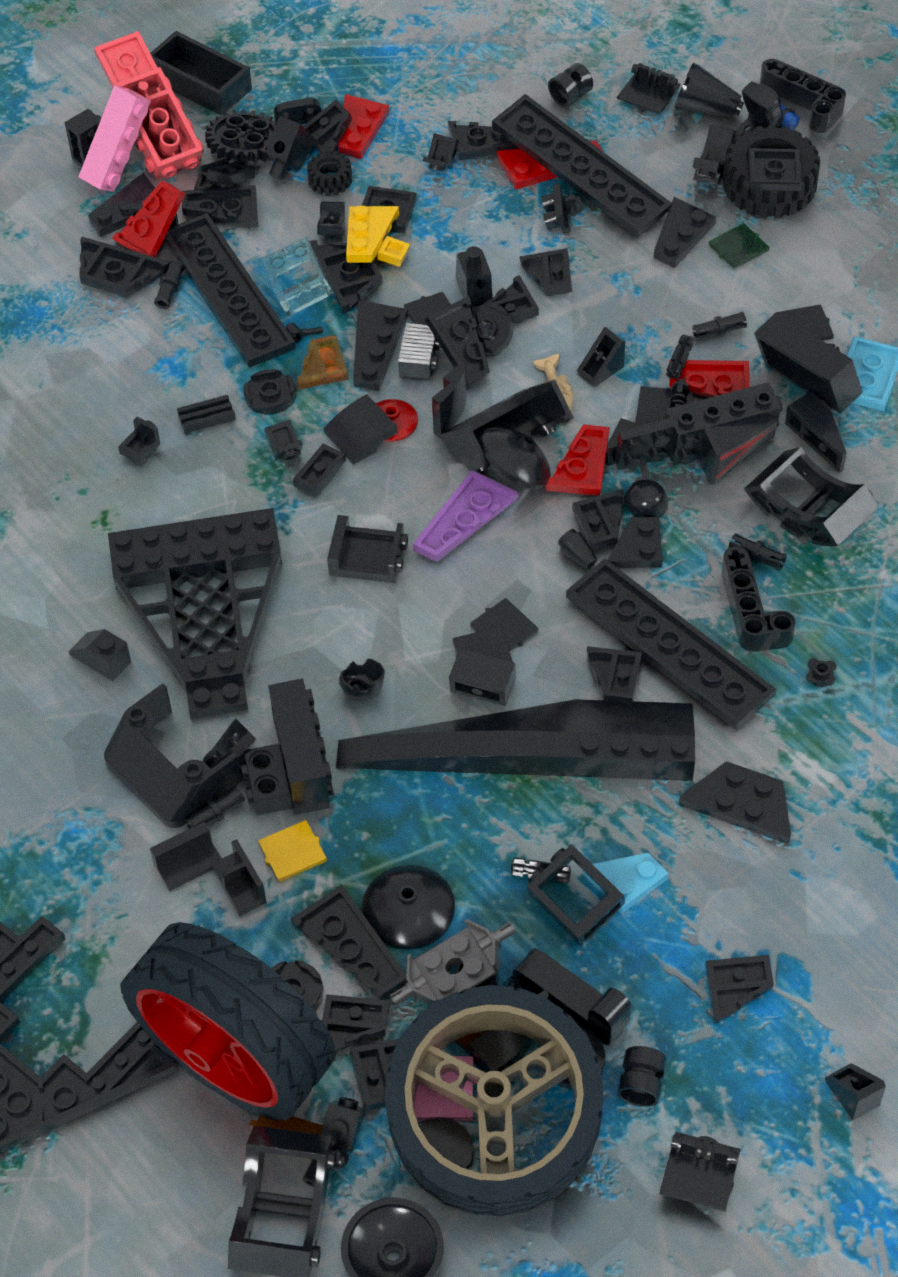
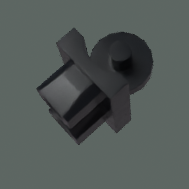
[542,183,583,234]

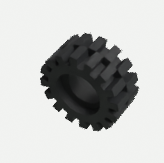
[307,151,352,196]

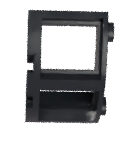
[744,447,879,547]
[228,1125,337,1277]

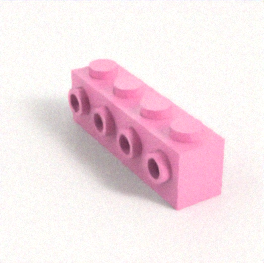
[79,85,151,192]

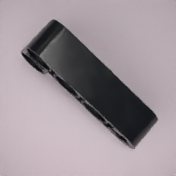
[760,59,846,133]
[722,546,796,652]
[512,948,631,1046]

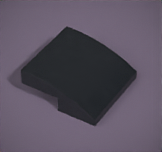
[432,363,466,438]
[323,394,398,465]

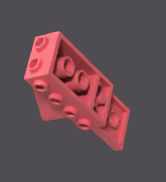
[94,31,204,180]

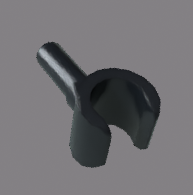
[286,323,323,344]

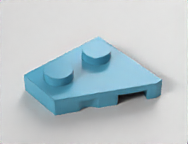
[583,853,669,914]

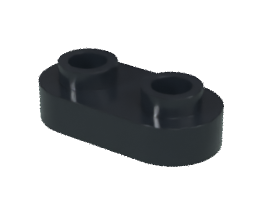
[273,98,322,124]

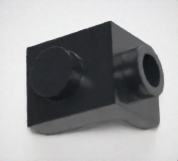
[423,133,459,172]
[317,201,345,238]
[118,416,160,465]
[264,420,303,461]
[321,1097,365,1151]

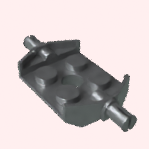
[389,919,516,1006]

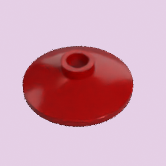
[376,399,418,442]

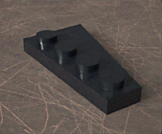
[290,884,408,999]

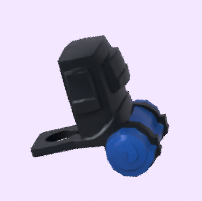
[736,81,800,136]

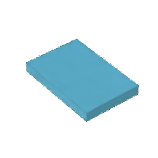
[847,336,898,411]

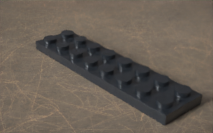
[492,94,672,237]
[164,213,296,368]
[566,559,776,730]

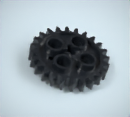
[205,110,278,165]

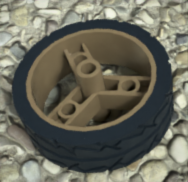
[384,985,604,1217]

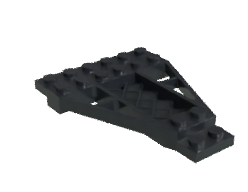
[108,508,282,719]

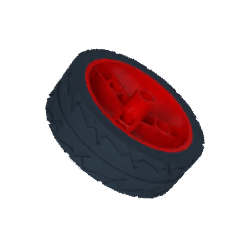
[120,922,336,1120]

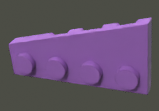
[413,470,518,562]

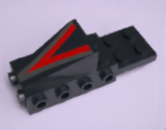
[615,382,783,485]

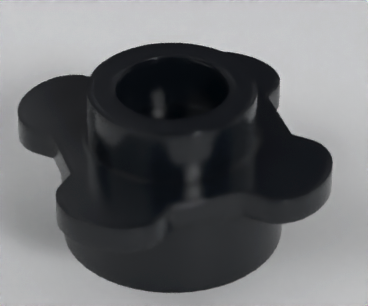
[806,658,837,687]

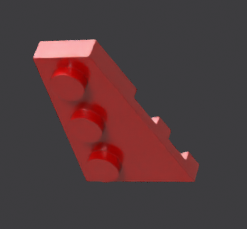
[339,94,389,159]
[111,181,186,257]
[669,360,750,398]
[546,424,610,496]

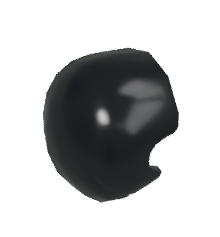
[624,479,668,517]
[339,658,385,700]

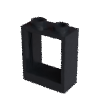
[527,844,625,946]

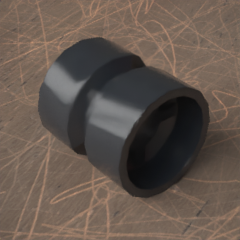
[548,63,594,107]
[617,1046,666,1107]

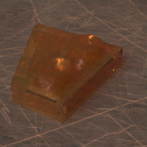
[297,335,348,389]

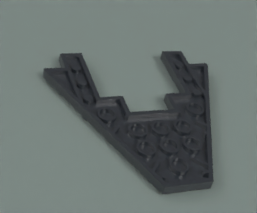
[0,916,178,1154]

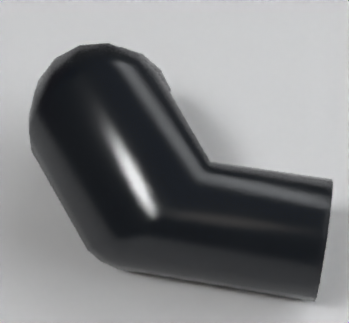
[302,1146,349,1187]

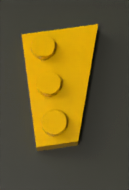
[346,206,399,263]

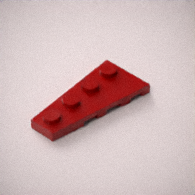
[497,140,603,190]

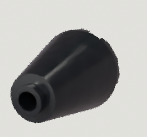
[674,63,744,119]

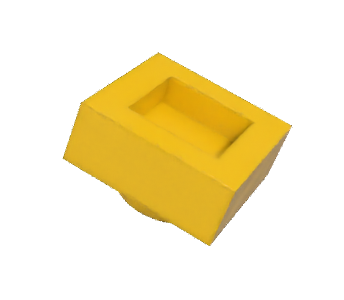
[377,236,410,267]

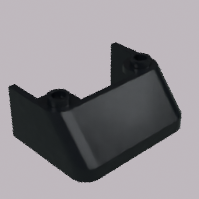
[440,379,574,473]
[104,683,243,828]

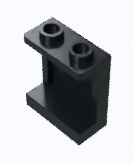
[327,515,408,583]

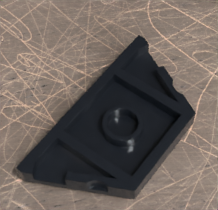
[79,237,169,297]
[309,240,383,314]
[679,761,791,844]

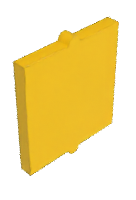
[258,820,327,882]

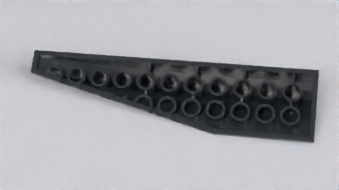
[336,699,695,781]

